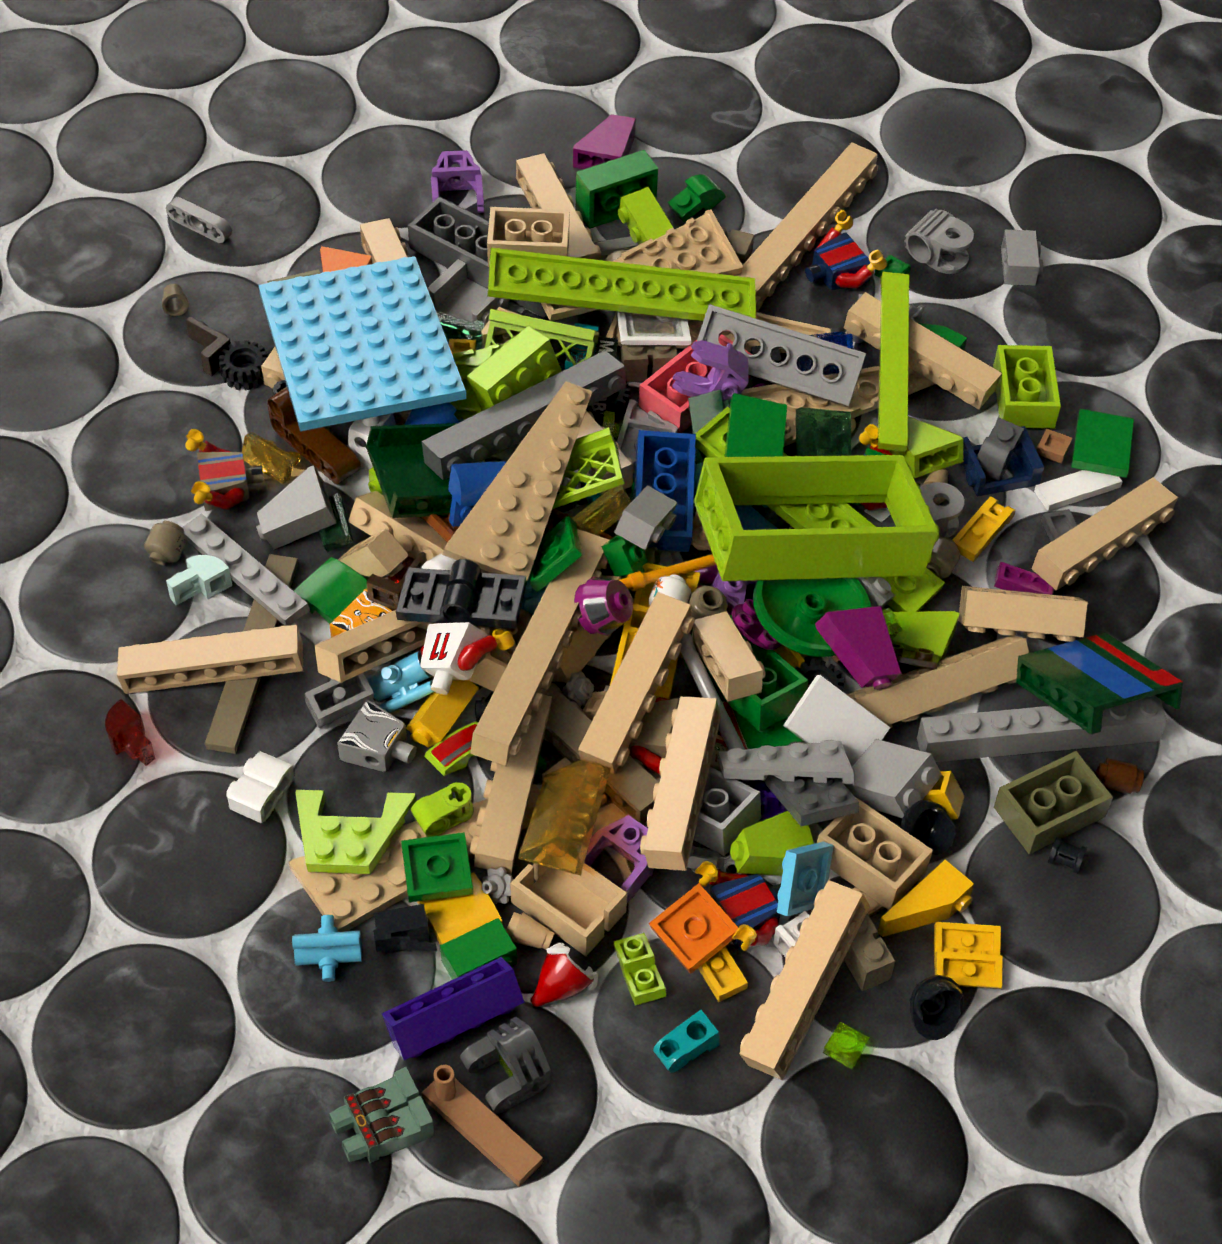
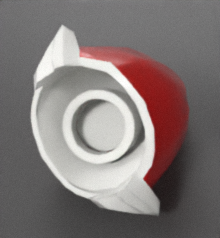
[530,943,598,1007]

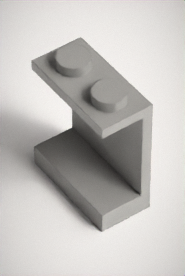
[427,259,510,334]

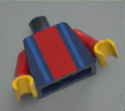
[805,210,887,290]
[695,861,781,951]

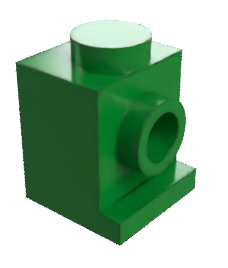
[601,535,648,577]

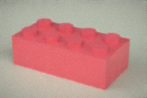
[639,334,753,433]

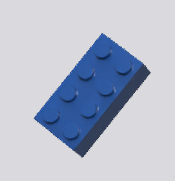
[634,430,696,552]

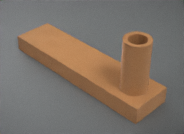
[421,1065,543,1187]

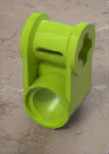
[411,782,474,837]

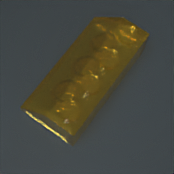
[518,760,611,876]

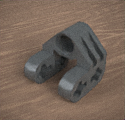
[460,1017,551,1114]

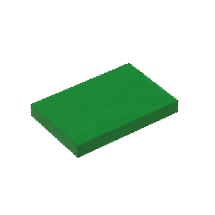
[724,393,787,457]
[1071,409,1134,478]
[529,515,583,592]

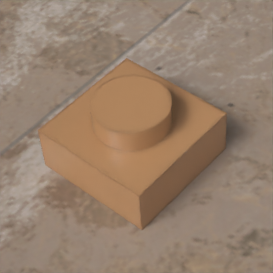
[1036,429,1072,464]

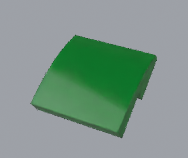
[293,557,367,624]

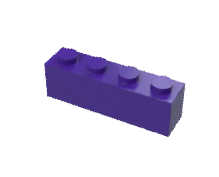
[381,957,525,1060]

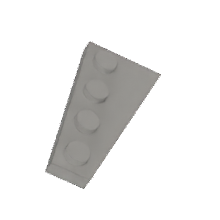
[718,740,854,784]

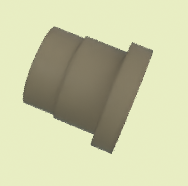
[162,284,189,316]

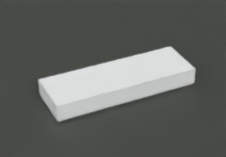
[1034,470,1123,511]

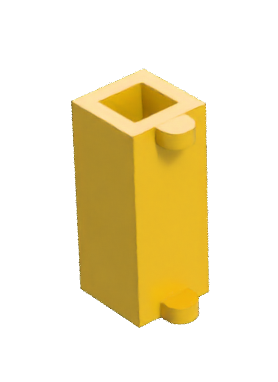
[406,680,479,748]

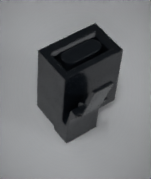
[373,904,437,954]

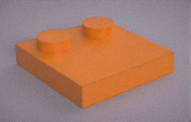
[649,883,738,974]

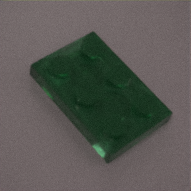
[796,407,851,456]

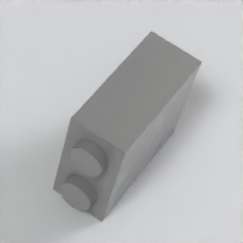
[840,739,942,818]

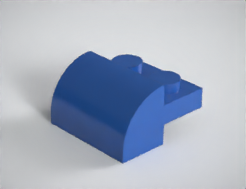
[448,461,506,527]

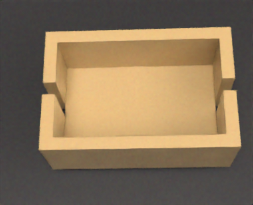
[510,840,627,956]

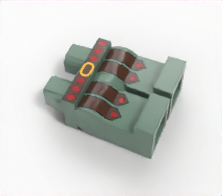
[329,1067,434,1163]

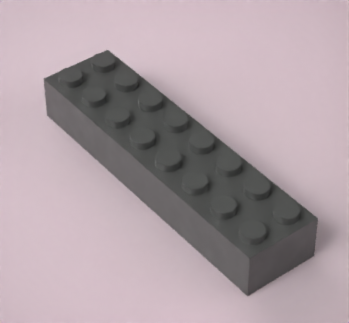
[408,197,602,326]

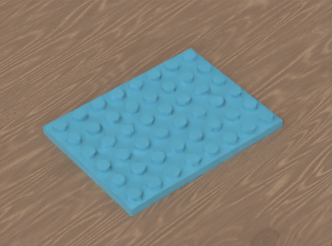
[258,256,466,431]

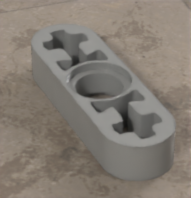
[166,197,232,243]

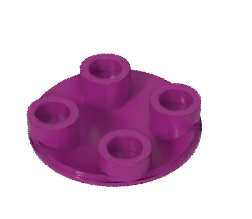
[732,599,782,650]

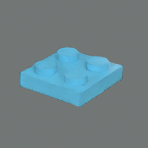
[777,841,834,916]

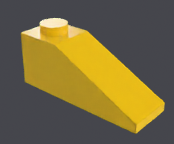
[878,860,974,937]

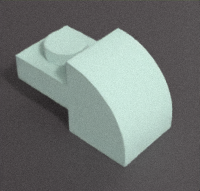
[166,555,232,605]

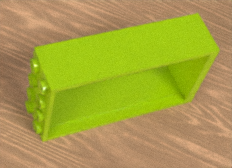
[694,455,939,581]

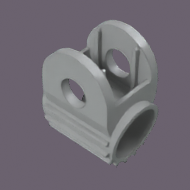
[904,209,974,274]
[919,482,964,539]

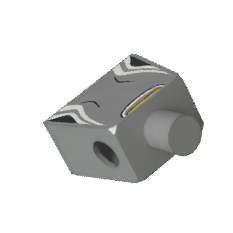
[337,700,417,772]

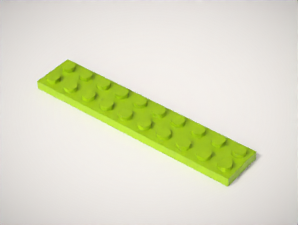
[487,248,756,321]
[695,406,945,612]

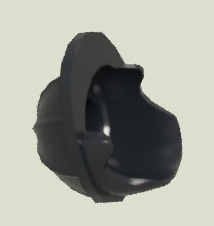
[901,800,956,855]
[909,974,963,1040]

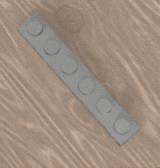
[182,513,310,626]

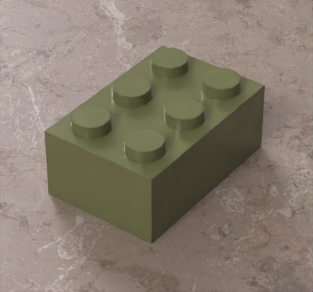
[994,751,1113,855]

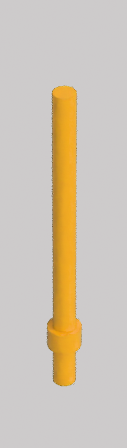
[619,554,716,591]

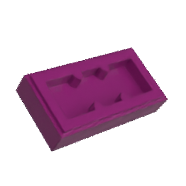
[994,562,1054,595]

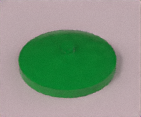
[753,578,871,657]

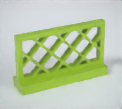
[485,309,599,366]
[552,427,625,509]

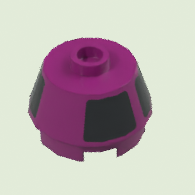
[574,577,633,635]

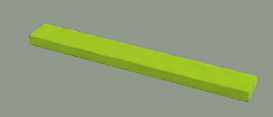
[878,272,909,452]

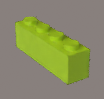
[618,187,673,245]

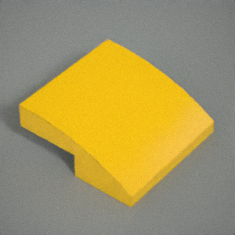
[417,872,503,945]
[934,922,1002,989]

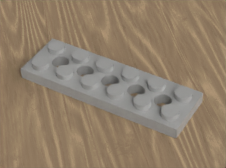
[697,304,866,407]

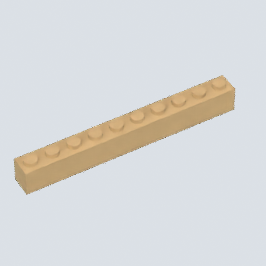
[734,142,878,312]
[470,529,609,766]

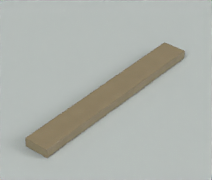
[205,554,298,754]

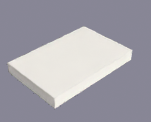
[783,675,890,767]

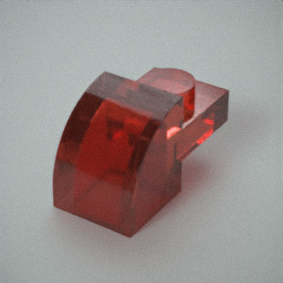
[105,699,156,766]

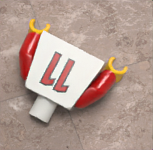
[420,622,515,695]

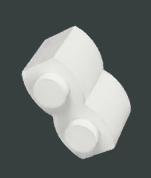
[226,751,294,823]

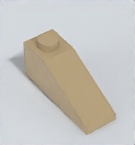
[338,528,409,577]

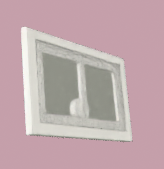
[616,311,691,345]

